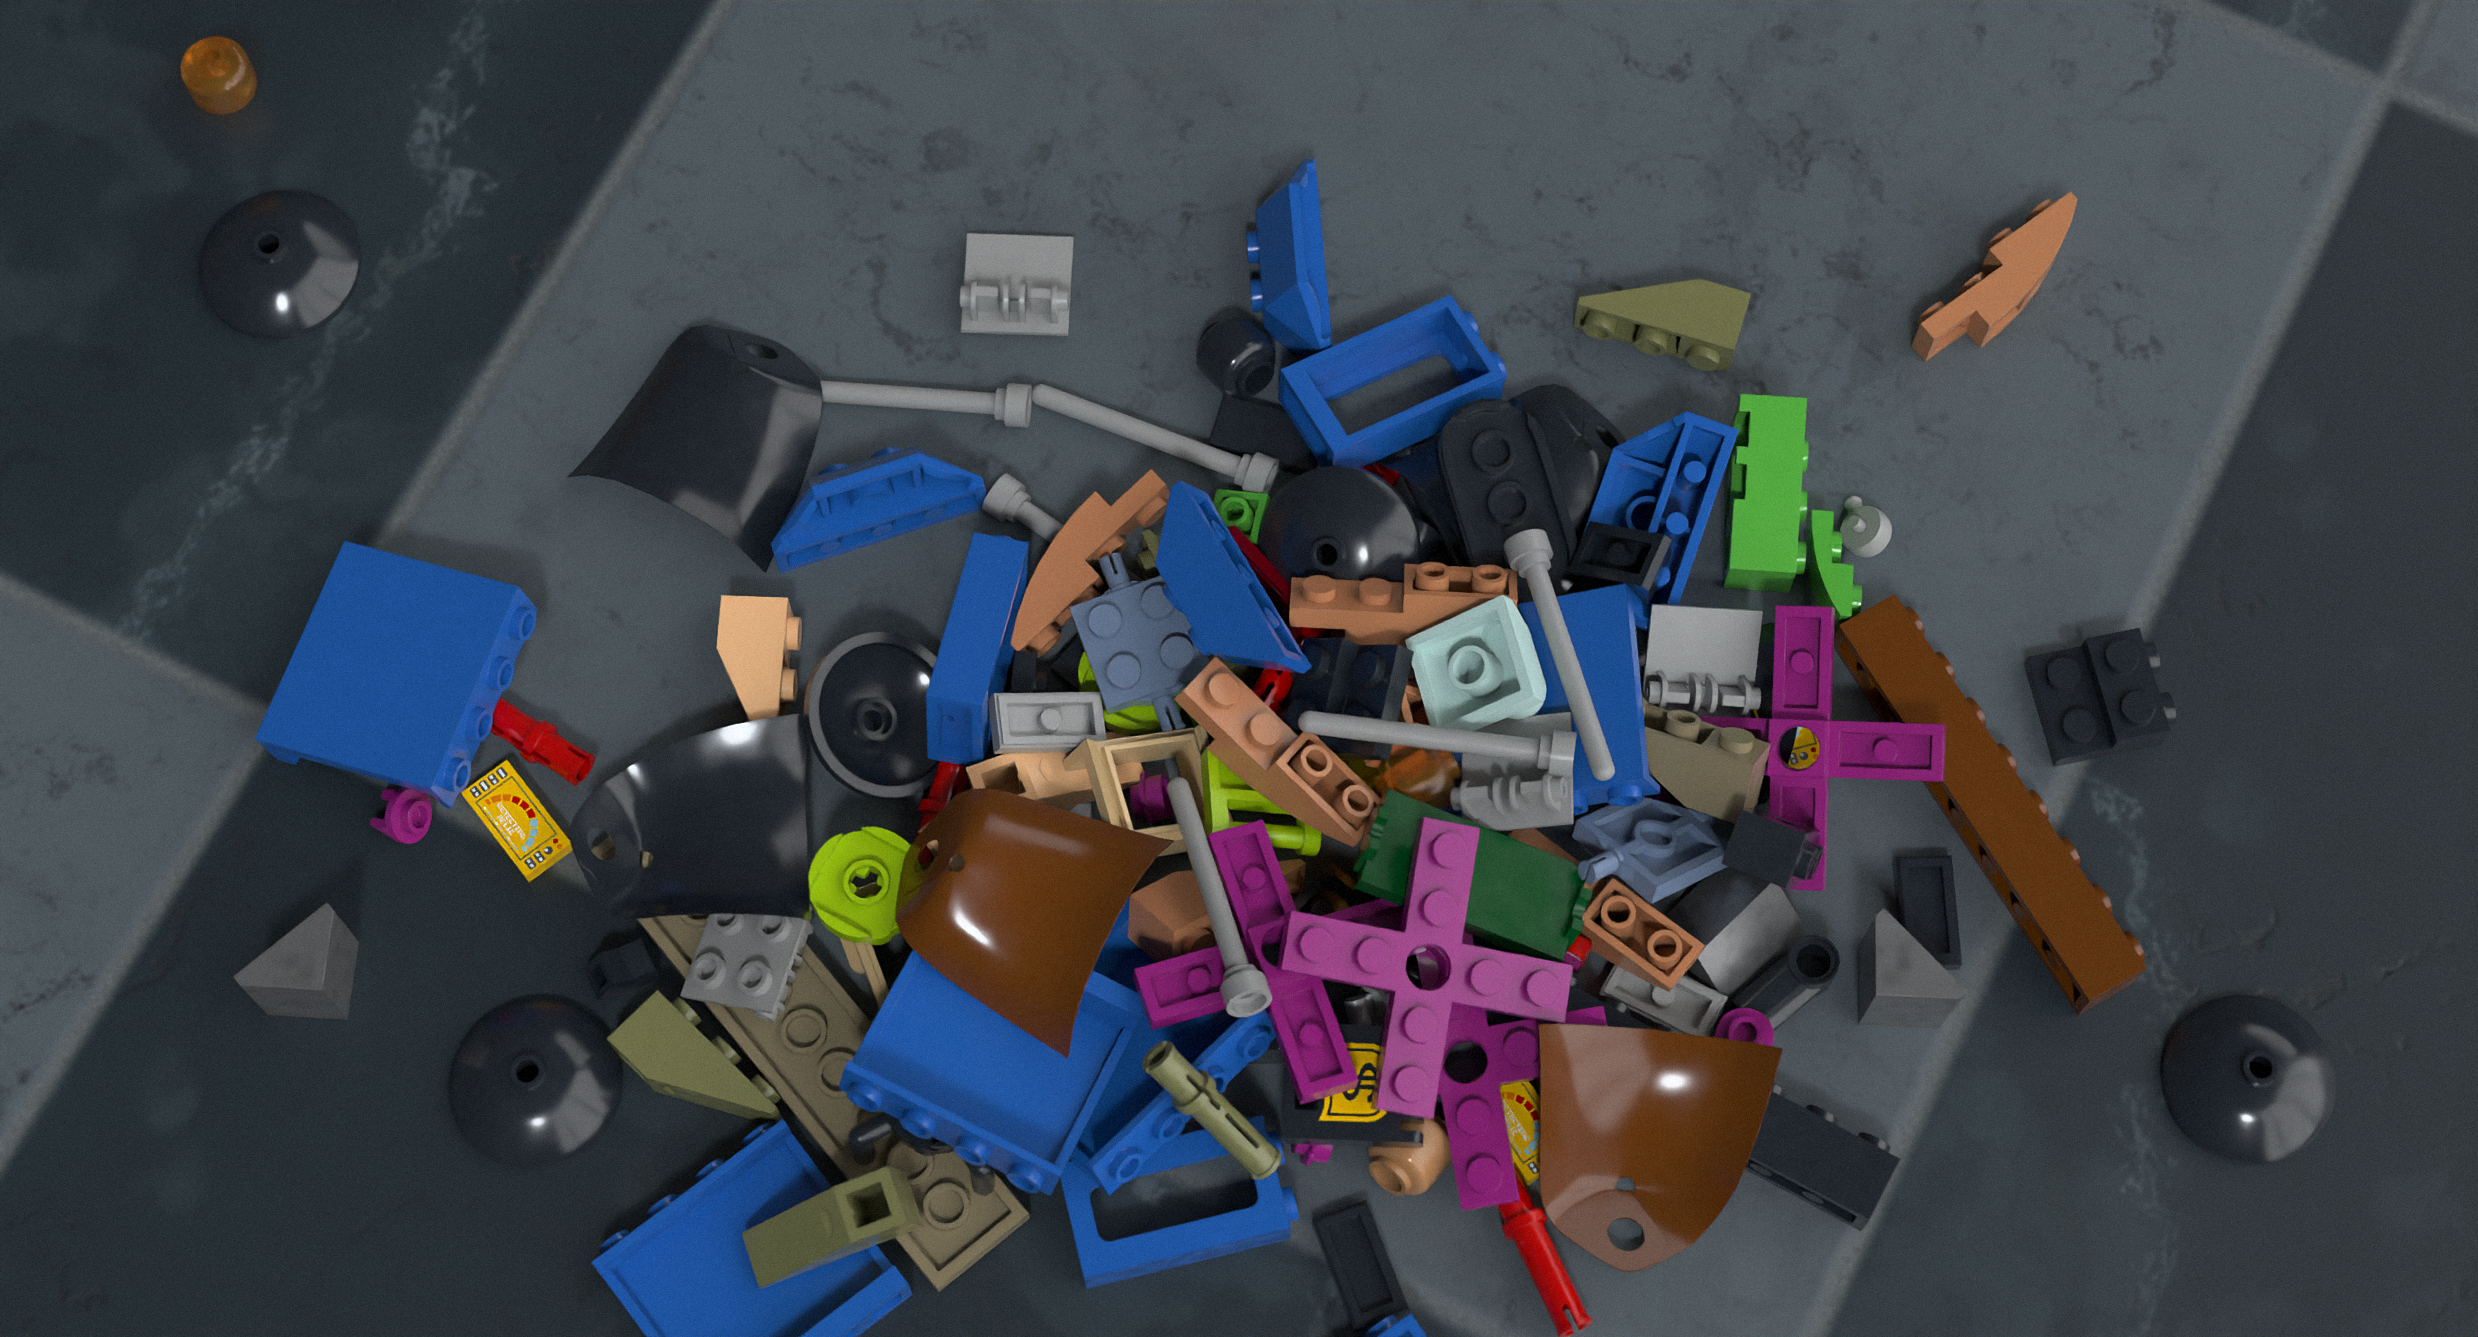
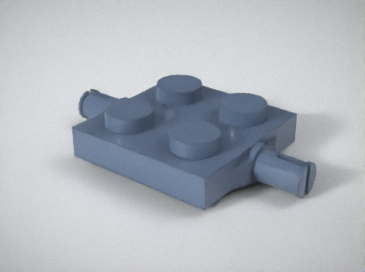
[1070,552,1210,732]
[1572,797,1728,904]

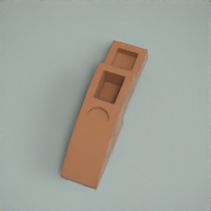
[1912,192,2078,362]
[1011,469,1170,657]
[1289,562,1518,646]
[1174,656,1381,847]
[1508,828,1705,992]

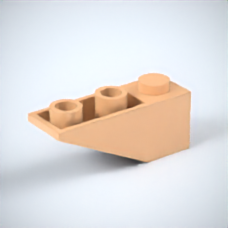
[716,595,802,722]
[966,731,1144,810]

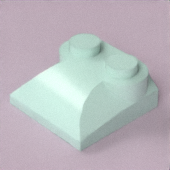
[1405,595,1546,731]

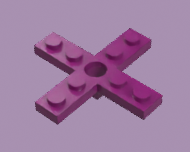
[1698,605,1946,891]
[1276,817,1573,1119]
[1133,819,1426,1105]
[1416,931,1607,1212]

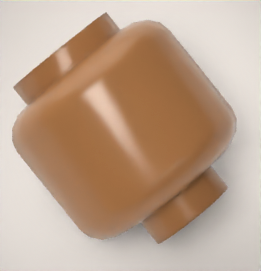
[1367,1114,1452,1196]

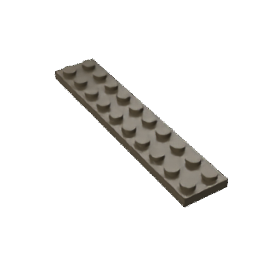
[591,836,1030,1292]

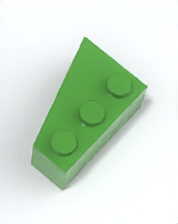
[1723,394,1808,593]

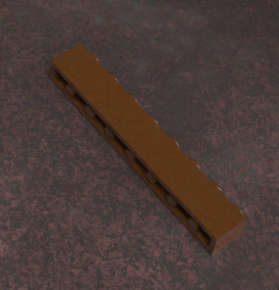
[1834,594,2147,1016]

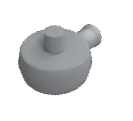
[1840,496,1892,558]

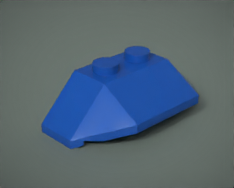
[1246,158,1333,360]
[1580,411,1739,631]
[771,446,987,574]
[1155,480,1312,674]

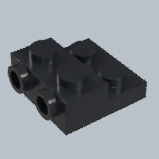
[2024,628,2176,767]
[1278,638,1414,761]

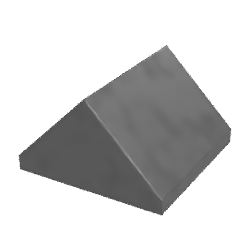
[1666,867,1810,1012]
[233,903,359,1020]
[1858,908,1967,1028]

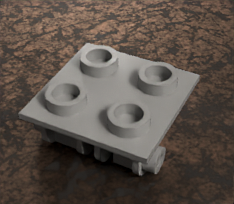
[960,233,1074,336]
[1642,604,1763,718]
[1451,712,1573,831]
[680,905,814,1023]

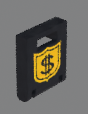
[1281,1024,1425,1148]

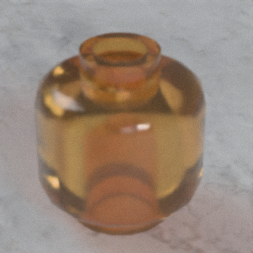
[180,36,257,115]
[1373,746,1462,810]

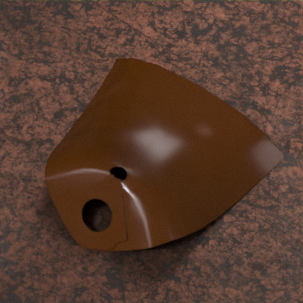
[895,788,1174,1059]
[1538,1024,1783,1272]

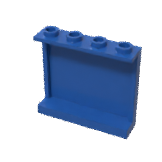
[255,541,538,809]
[1422,583,1660,818]
[1069,896,1276,1196]
[838,949,1144,1196]
[591,1119,913,1337]

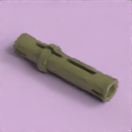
[1142,1041,1282,1180]

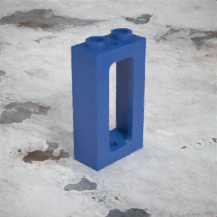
[1278,294,1507,468]
[926,532,1029,766]
[1060,1116,1299,1289]

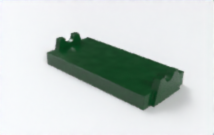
[1353,789,1593,963]

